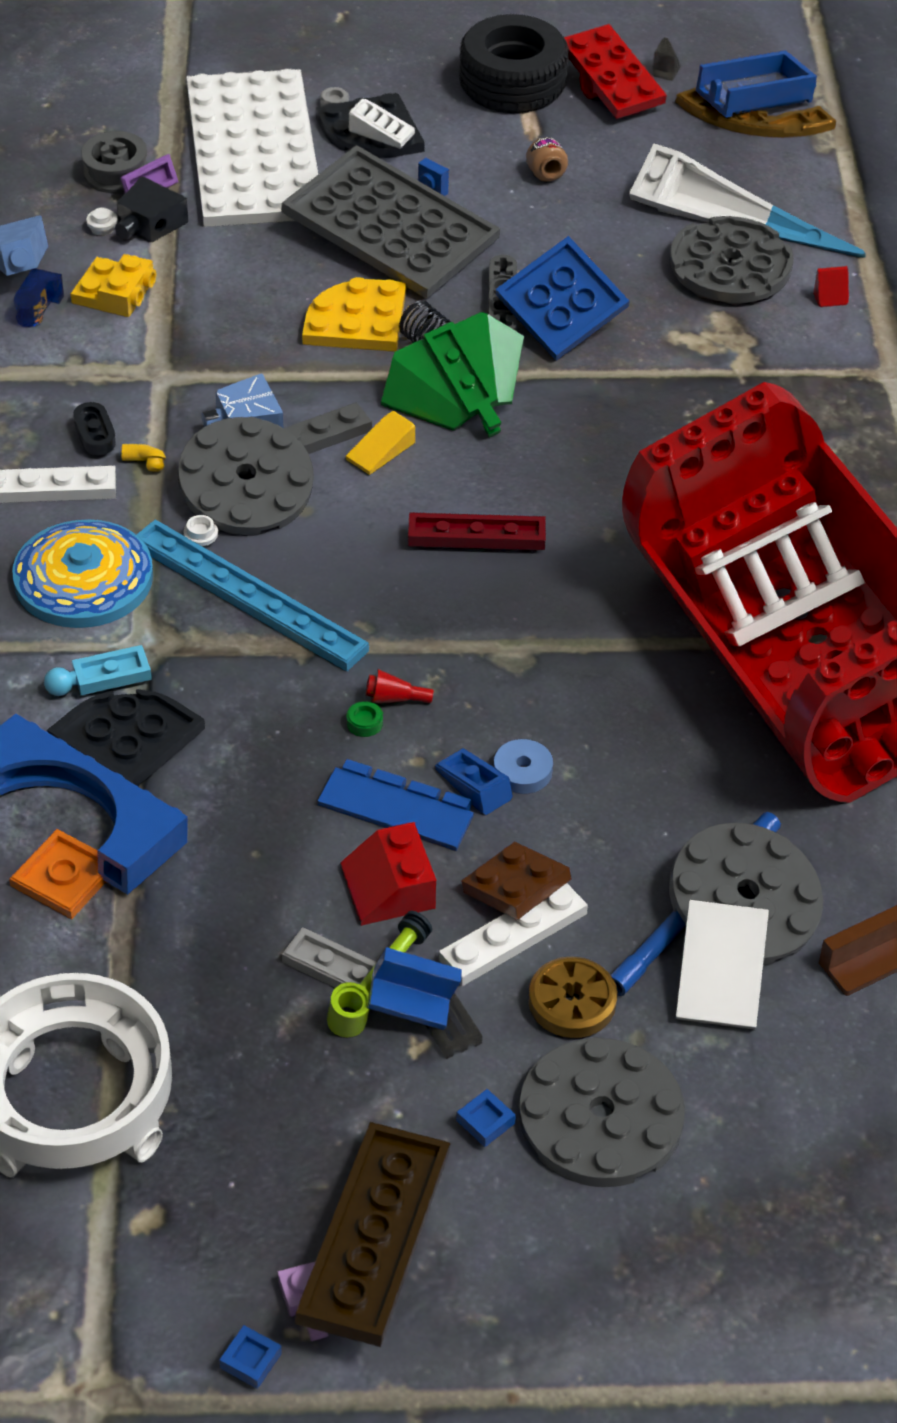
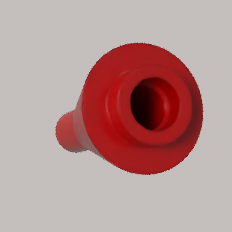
[365,668,434,704]

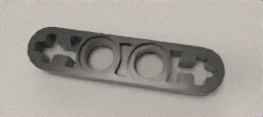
[488,255,517,332]

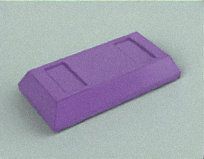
[120,154,178,193]

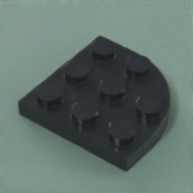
[315,93,425,158]
[47,689,205,786]

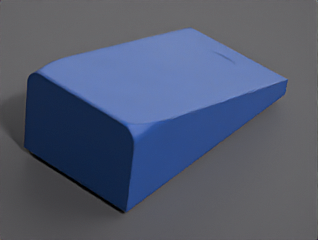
[435,748,513,815]

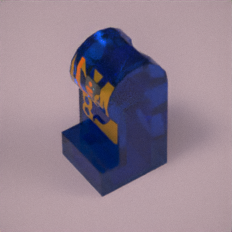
[14,268,64,327]

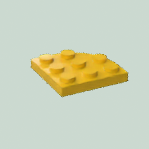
[302,277,406,352]

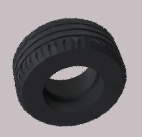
[459,14,569,113]

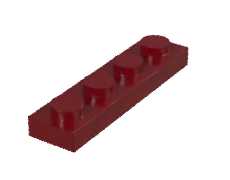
[408,512,546,550]

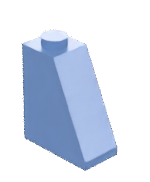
[0,216,48,276]

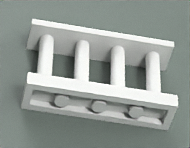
[694,502,865,646]

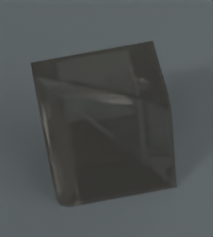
[652,37,680,81]

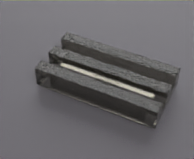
[425,992,483,1059]

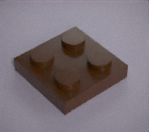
[461,842,572,920]

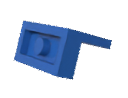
[368,947,462,1030]

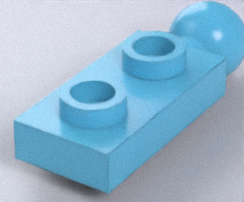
[44,645,152,696]

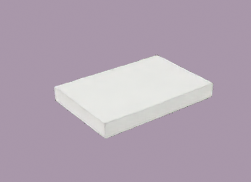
[676,900,769,1030]

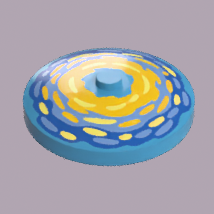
[12,520,153,628]

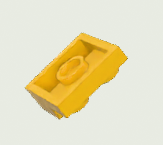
[71,254,157,317]

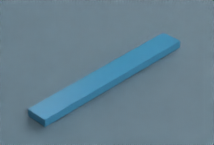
[136,519,369,672]

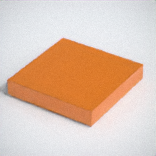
[9,829,106,919]

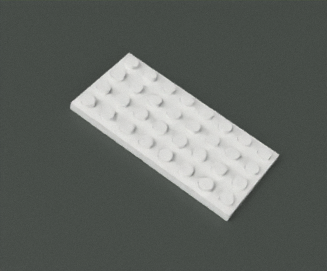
[187,69,318,227]

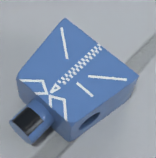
[201,373,283,427]

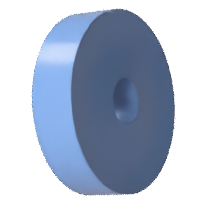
[494,739,553,794]

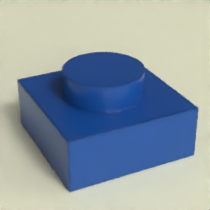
[418,158,449,196]
[457,1089,516,1147]
[219,1325,282,1389]

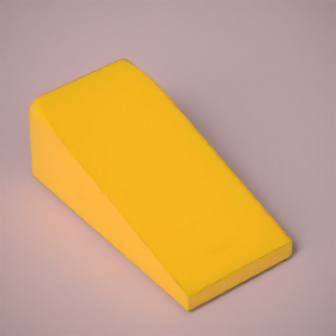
[346,411,415,475]

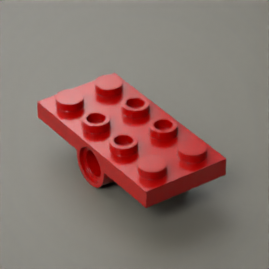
[564,24,667,119]

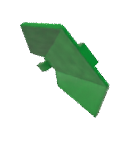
[381,312,524,438]

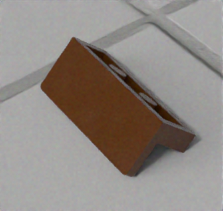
[819,905,897,996]

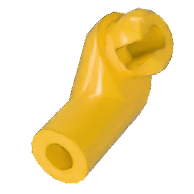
[122,444,166,472]

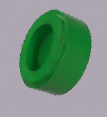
[347,701,383,737]

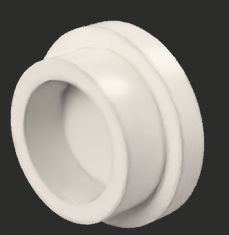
[87,208,117,236]
[184,515,218,546]

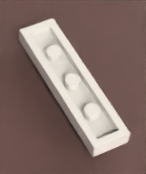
[0,466,116,503]
[439,883,588,987]

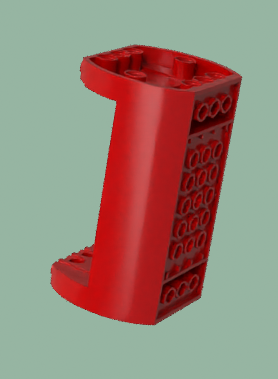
[622,382,897,803]

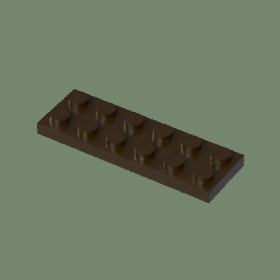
[295,1122,451,1347]

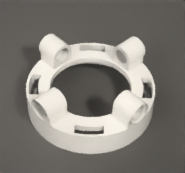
[0,973,172,1177]

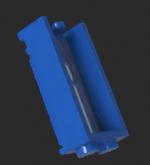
[696,51,817,118]

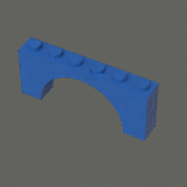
[0,714,188,895]

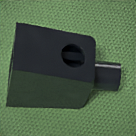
[115,176,188,242]

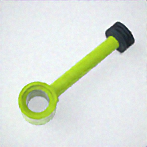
[327,911,433,1038]

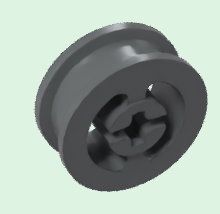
[81,131,148,193]

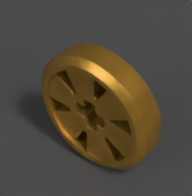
[529,957,617,1038]

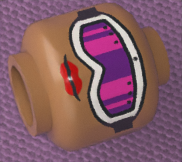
[526,137,568,182]

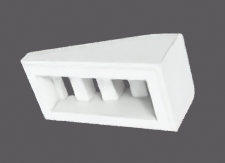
[349,99,415,148]

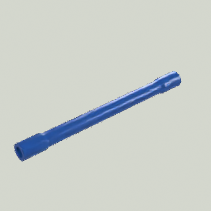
[611,812,781,996]

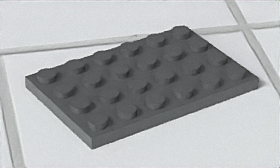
[281,145,500,299]

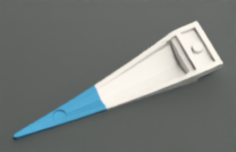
[629,144,866,257]

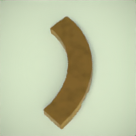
[675,87,836,138]

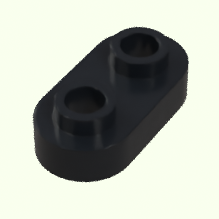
[73,402,116,456]

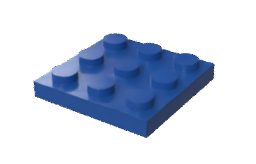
[496,236,630,361]

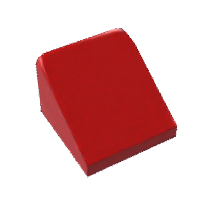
[813,266,849,307]

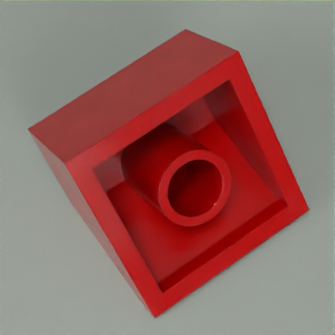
[340,822,436,926]

